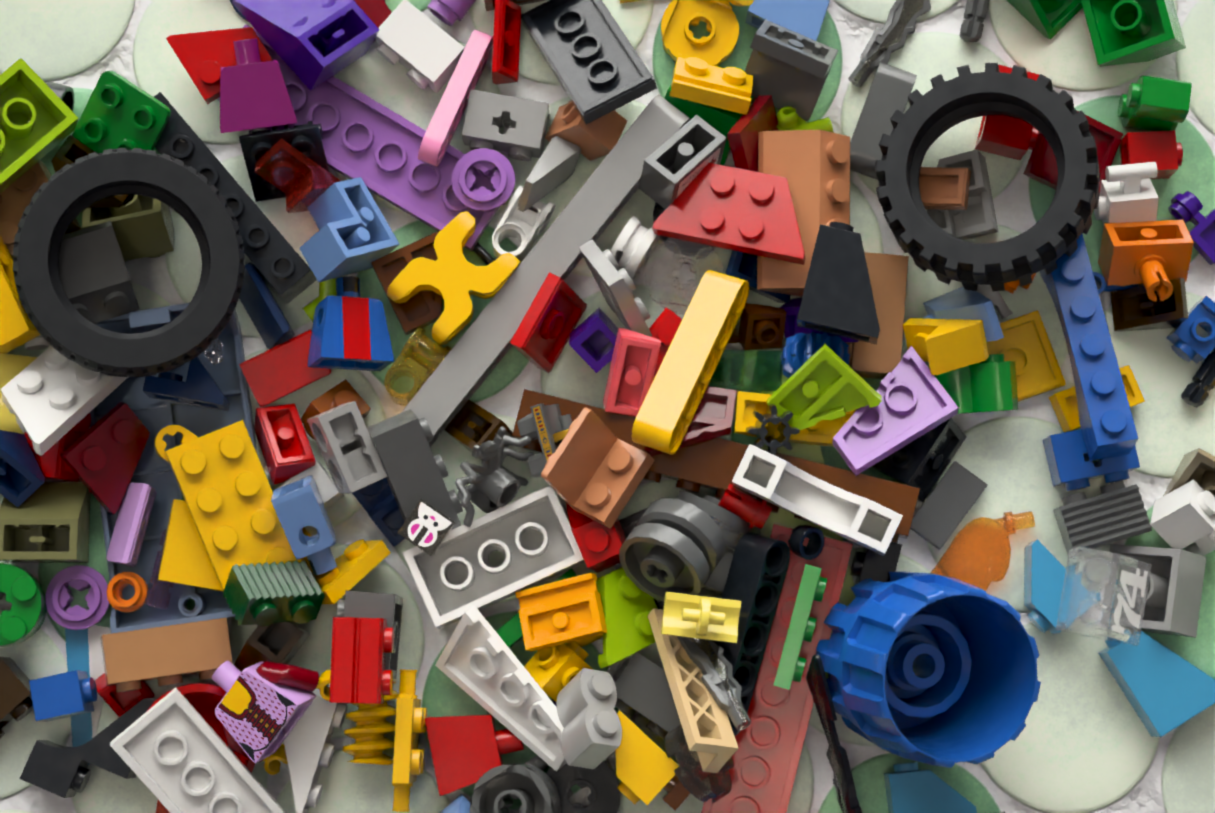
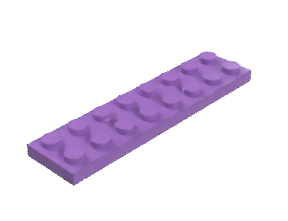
[217,24,500,251]

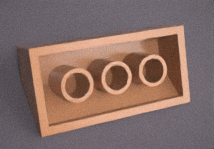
[757,130,850,297]

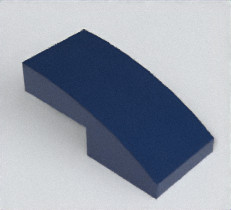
[352,478,408,547]

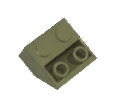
[0,482,91,563]

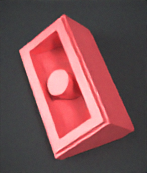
[603,328,661,417]

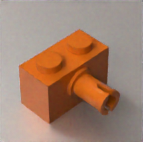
[1098,220,1194,302]

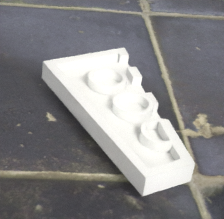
[435,605,566,772]

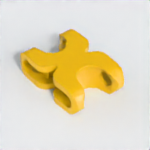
[387,211,521,345]

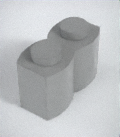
[556,668,622,769]

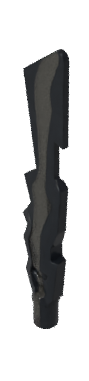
[806,654,862,813]

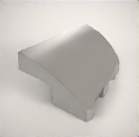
[927,149,998,240]

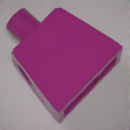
[220,38,297,133]

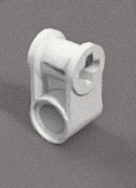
[492,186,556,262]

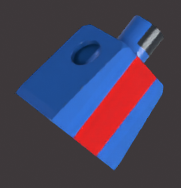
[308,276,394,371]

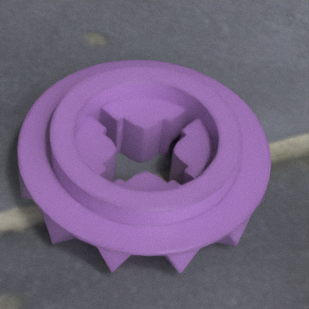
[452,148,515,212]
[45,565,110,630]

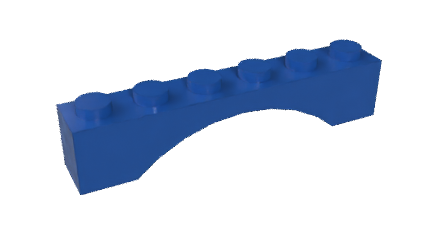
[1039,233,1138,461]

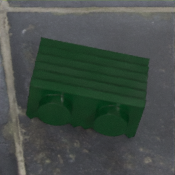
[223,560,325,627]

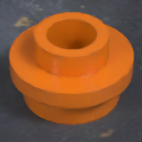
[107,572,148,613]

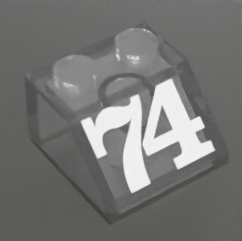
[1056,546,1152,646]

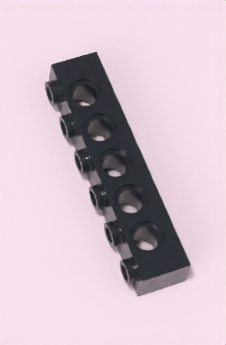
[154,92,317,304]

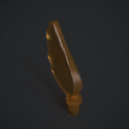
[930,511,1035,591]

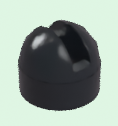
[788,525,824,560]

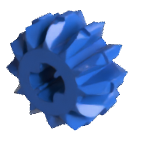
[781,331,850,378]

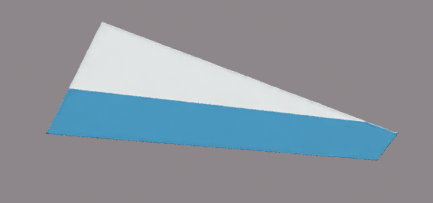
[65,625,111,765]

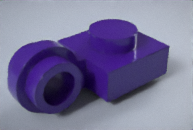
[1168,191,1215,265]

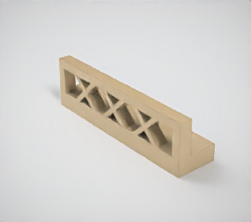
[648,608,738,773]

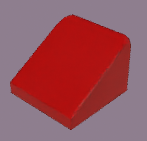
[95,673,155,717]

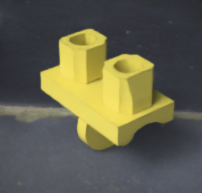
[661,592,741,643]

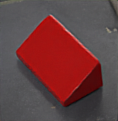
[492,0,522,85]
[239,329,332,407]
[254,403,316,485]

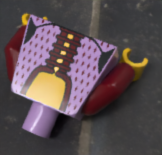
[212,660,331,775]

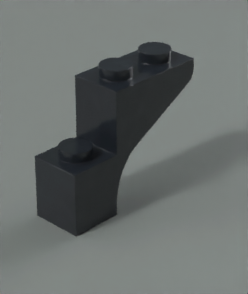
[20,698,158,798]

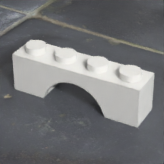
[732,444,903,556]

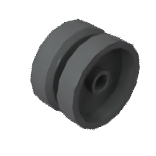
[619,498,726,602]

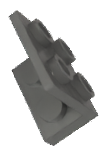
[745,19,838,121]

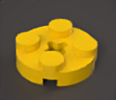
[661,0,739,67]

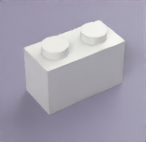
[375,0,465,93]

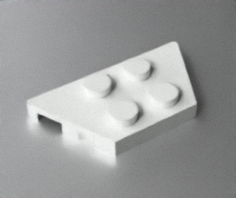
[1,346,128,456]

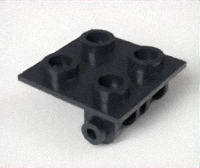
[239,121,332,202]

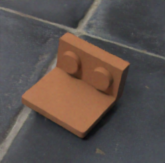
[541,407,655,529]

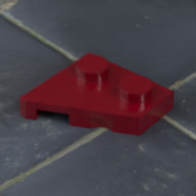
[60,402,150,514]

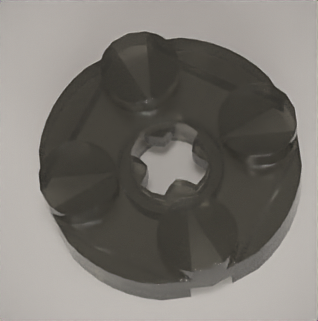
[664,724,734,803]

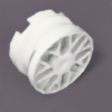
[611,216,660,280]

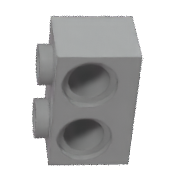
[307,401,388,494]

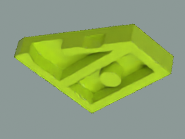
[767,344,882,430]

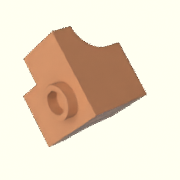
[545,101,627,161]

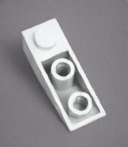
[284,689,348,813]

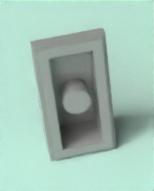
[518,136,581,212]

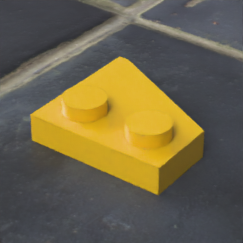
[314,539,391,604]

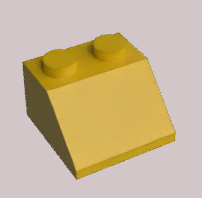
[615,710,681,805]

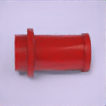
[718,484,773,529]

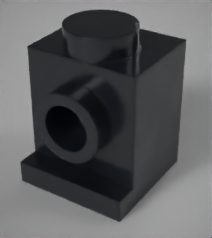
[850,542,902,585]

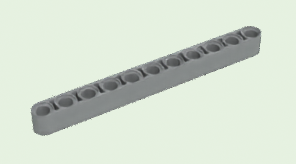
[401,94,691,448]

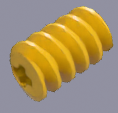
[343,682,399,765]

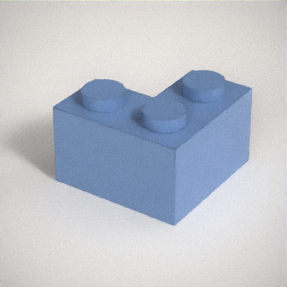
[299,177,400,282]

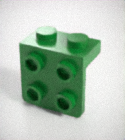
[72,70,171,154]

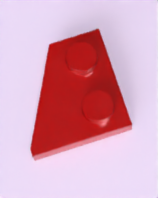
[166,27,273,104]

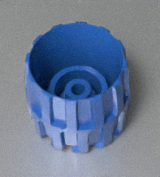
[816,571,1041,768]

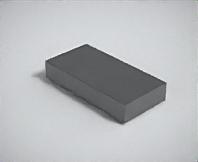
[910,461,988,550]

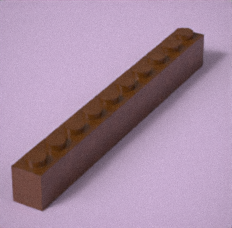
[512,389,920,544]

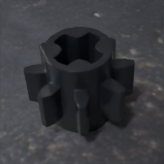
[746,404,799,456]

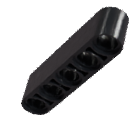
[707,532,790,736]

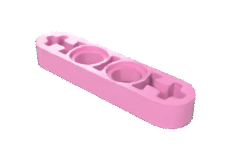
[418,30,493,167]

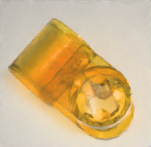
[384,327,452,406]

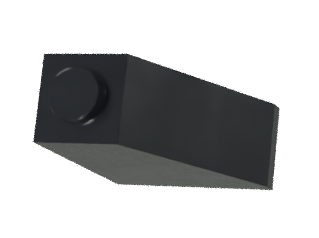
[797,222,880,345]

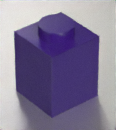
[569,308,618,373]

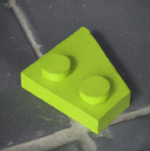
[597,566,658,668]

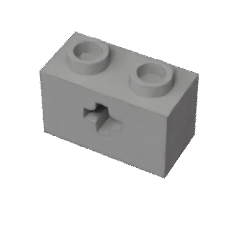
[462,89,550,161]

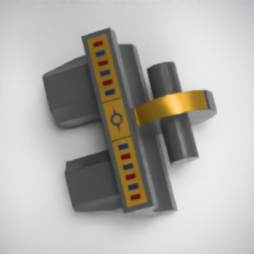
[517,403,573,477]

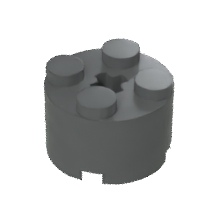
[470,764,561,813]

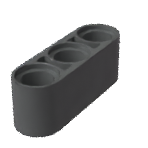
[850,62,917,180]

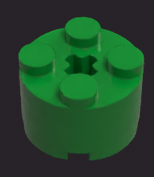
[0,563,47,647]

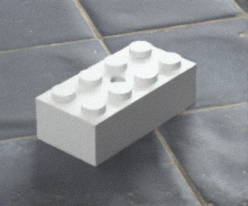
[402,485,585,629]

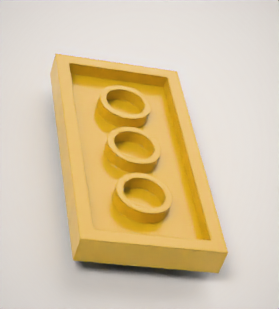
[165,420,301,591]

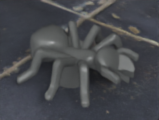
[455,427,535,527]

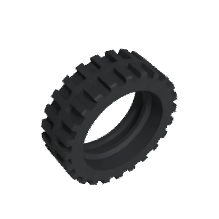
[875,63,1100,292]

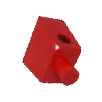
[424,715,524,796]

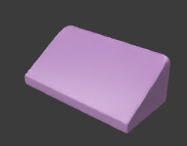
[106,483,157,567]

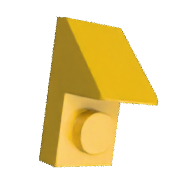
[903,318,989,375]

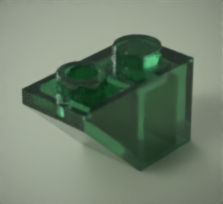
[708,350,783,391]

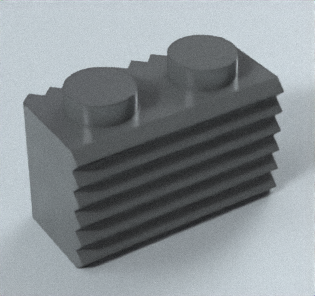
[1053,480,1152,556]

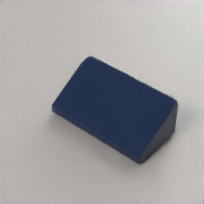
[239,263,295,349]

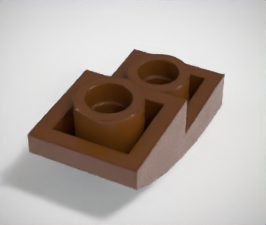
[727,303,787,350]

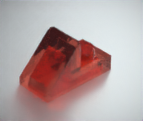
[255,138,341,213]

